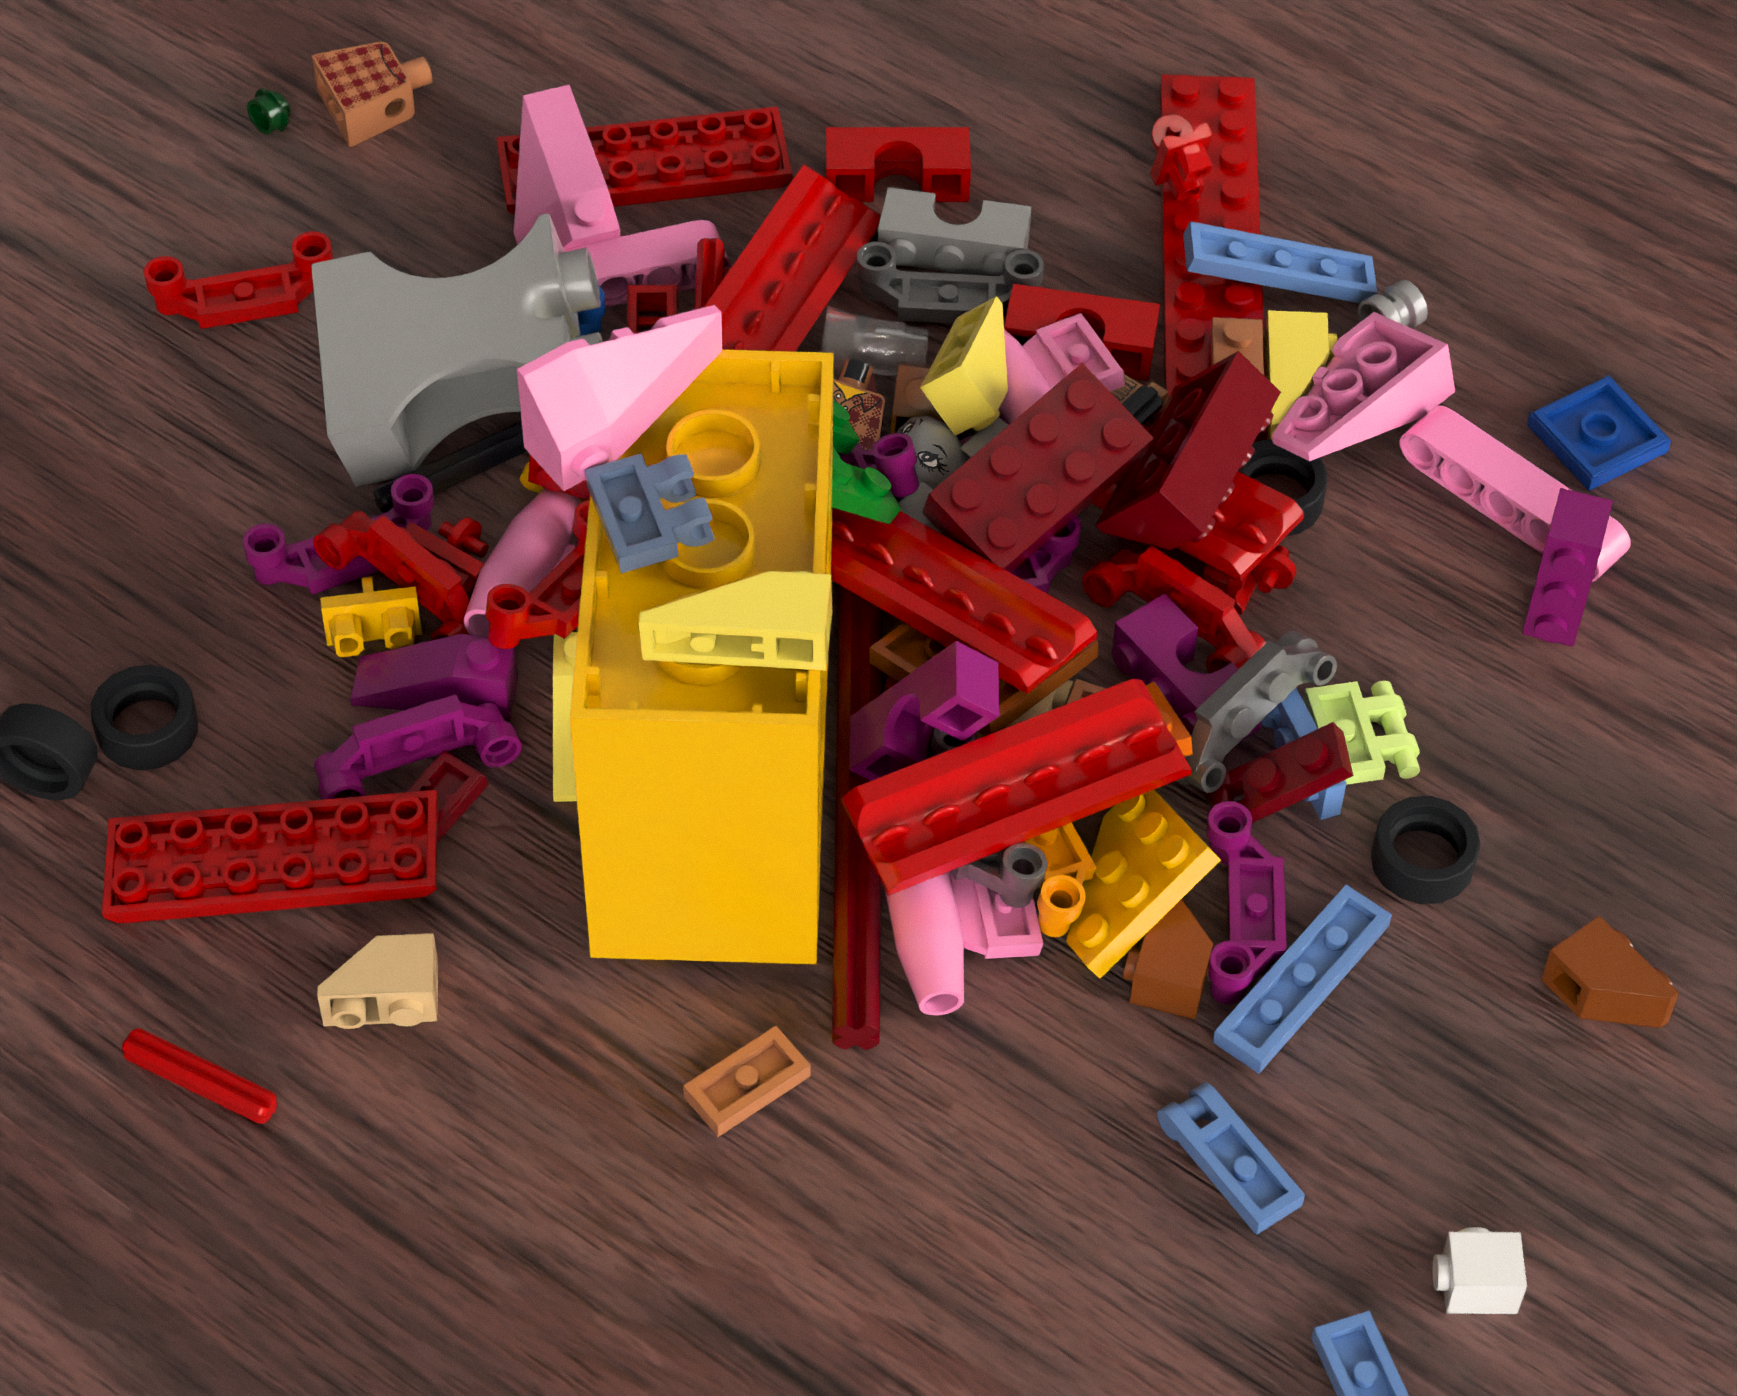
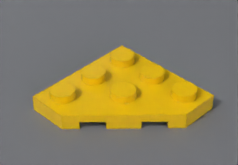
[1066,790,1221,979]

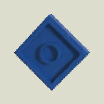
[1527,375,1672,491]

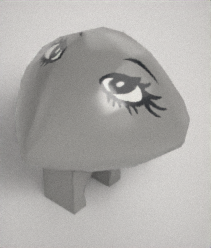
[897,415,966,489]

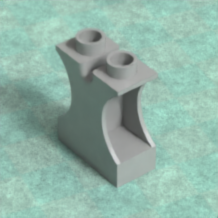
[311,213,603,487]

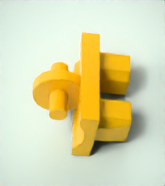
[320,576,422,658]

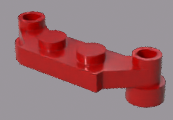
[143,231,333,329]
[485,501,589,649]
[313,511,470,641]
[1082,546,1266,673]

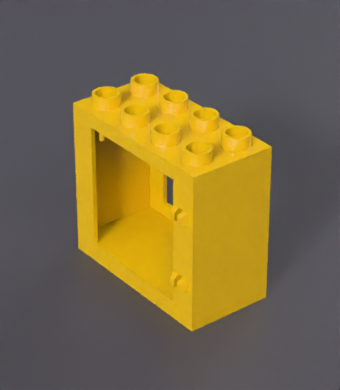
[570,350,834,964]

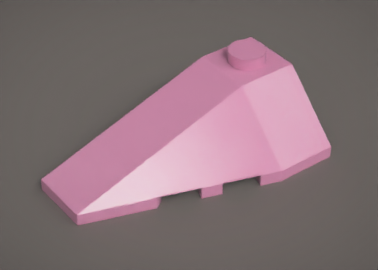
[514,85,620,249]
[517,305,722,491]
[1271,312,1455,461]

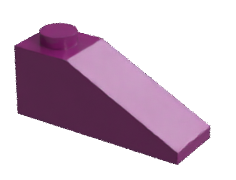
[350,634,518,720]

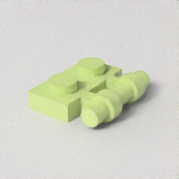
[1303,681,1420,785]

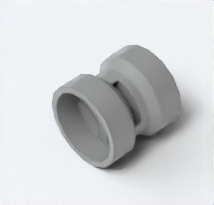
[1358,279,1428,329]

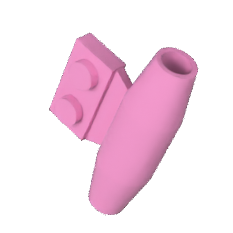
[965,312,1125,425]
[464,488,581,636]
[884,871,1043,1016]

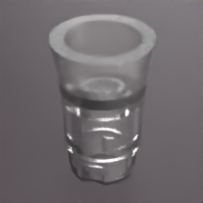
[821,306,929,377]

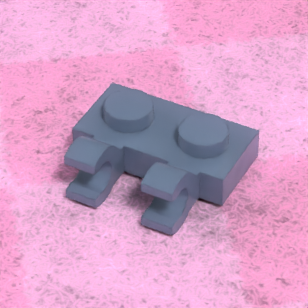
[584,454,714,573]

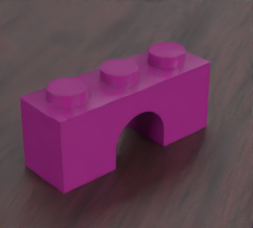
[1522,488,1613,647]
[1111,594,1262,742]
[849,641,999,781]

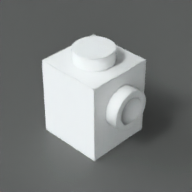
[1433,1227,1527,1314]

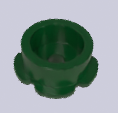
[247,89,291,134]

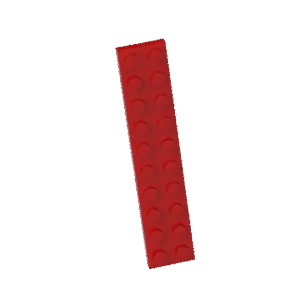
[1160,74,1268,443]

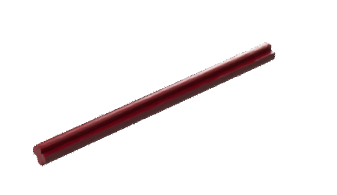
[832,585,883,1050]

